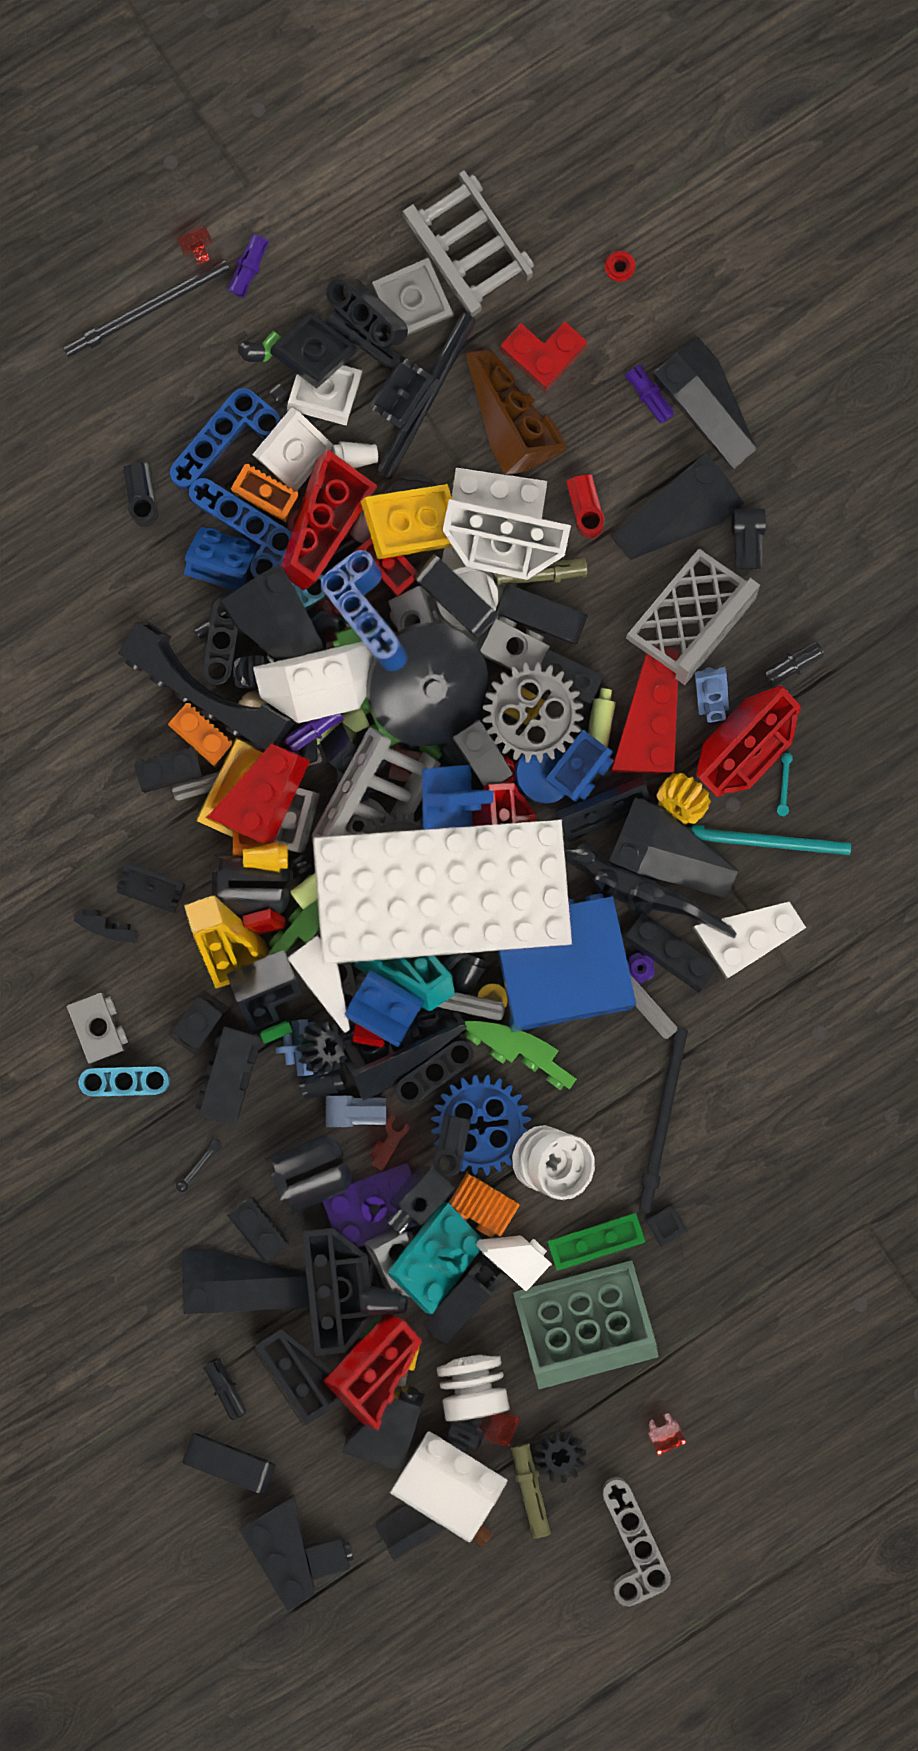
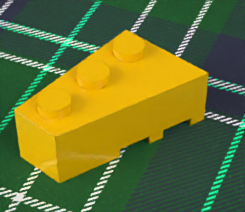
[185,896,270,989]

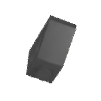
[453,720,513,787]

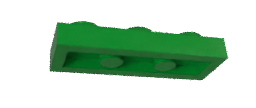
[547,1212,646,1271]

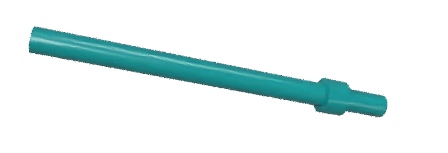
[685,824,851,855]

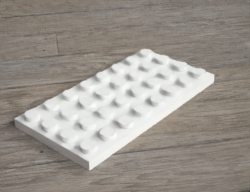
[313,820,572,964]

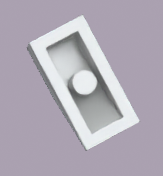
[475,1235,551,1291]

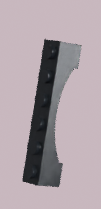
[118,621,295,753]

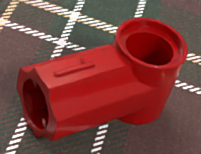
[566,474,604,539]

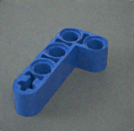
[170,388,281,490]
[189,478,292,578]
[321,550,407,671]

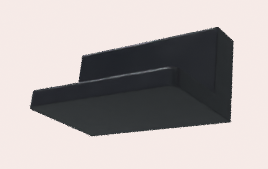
[376,1504,445,1560]

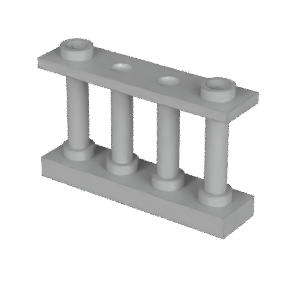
[403,170,534,317]
[311,727,441,838]

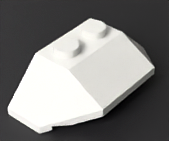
[443,499,571,580]
[253,641,374,723]

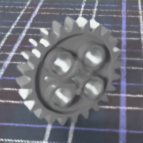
[483,662,583,763]

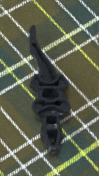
[564,844,737,938]

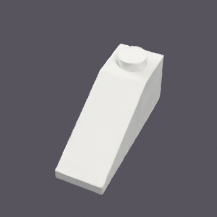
[287,936,350,1033]

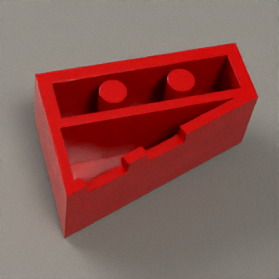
[207,744,310,844]
[324,1315,422,1430]

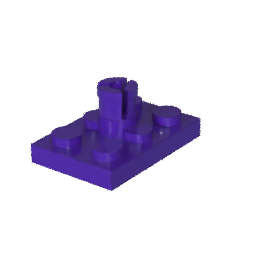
[322,1163,429,1248]

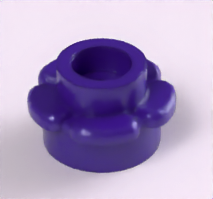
[627,953,655,983]

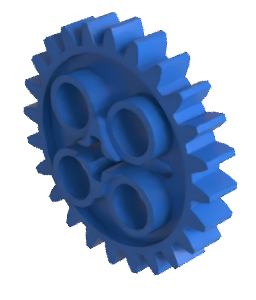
[431,1075,531,1175]

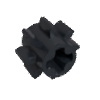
[448,1418,486,1454]

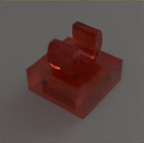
[177,226,212,264]
[480,1412,520,1447]
[648,1414,686,1455]

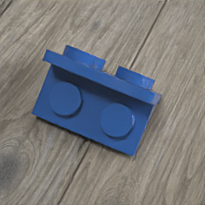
[184,527,258,591]
[546,730,614,802]
[422,765,494,830]
[344,970,424,1046]

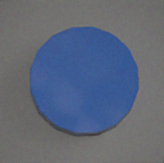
[514,748,567,804]

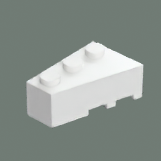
[692,902,806,979]

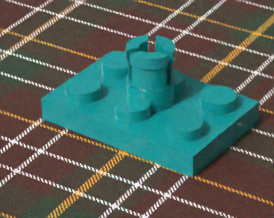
[387,1202,482,1314]

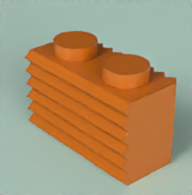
[231,463,300,523]
[168,703,234,768]
[448,1172,520,1238]

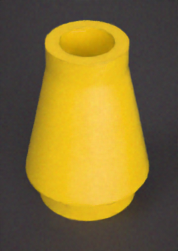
[243,841,288,872]

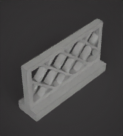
[626,549,760,685]

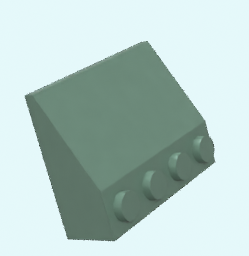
[513,1260,659,1389]

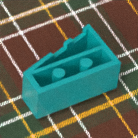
[351,955,455,1012]

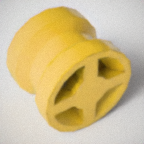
[477,984,508,1007]

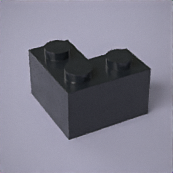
[227,950,303,1034]

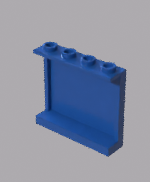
[497,894,636,1032]

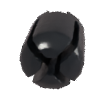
[212,854,290,916]
[265,1136,352,1216]

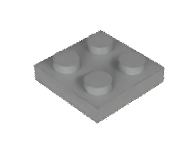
[372,258,453,335]

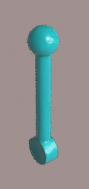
[777,752,793,817]

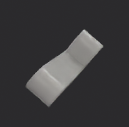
[602,1477,671,1606]

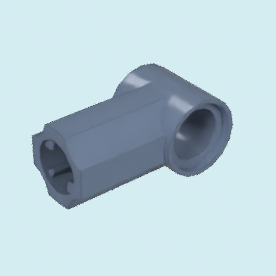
[326,1096,386,1127]

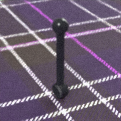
[176,1139,222,1192]

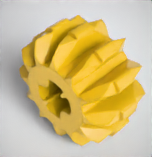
[656,773,711,824]

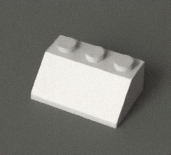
[390,1431,508,1543]

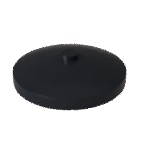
[366,622,489,746]

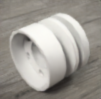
[512,1125,595,1200]
[437,1355,509,1421]

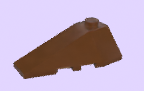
[466,350,568,475]

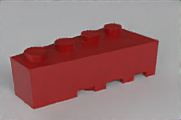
[281,450,377,591]
[611,648,679,775]

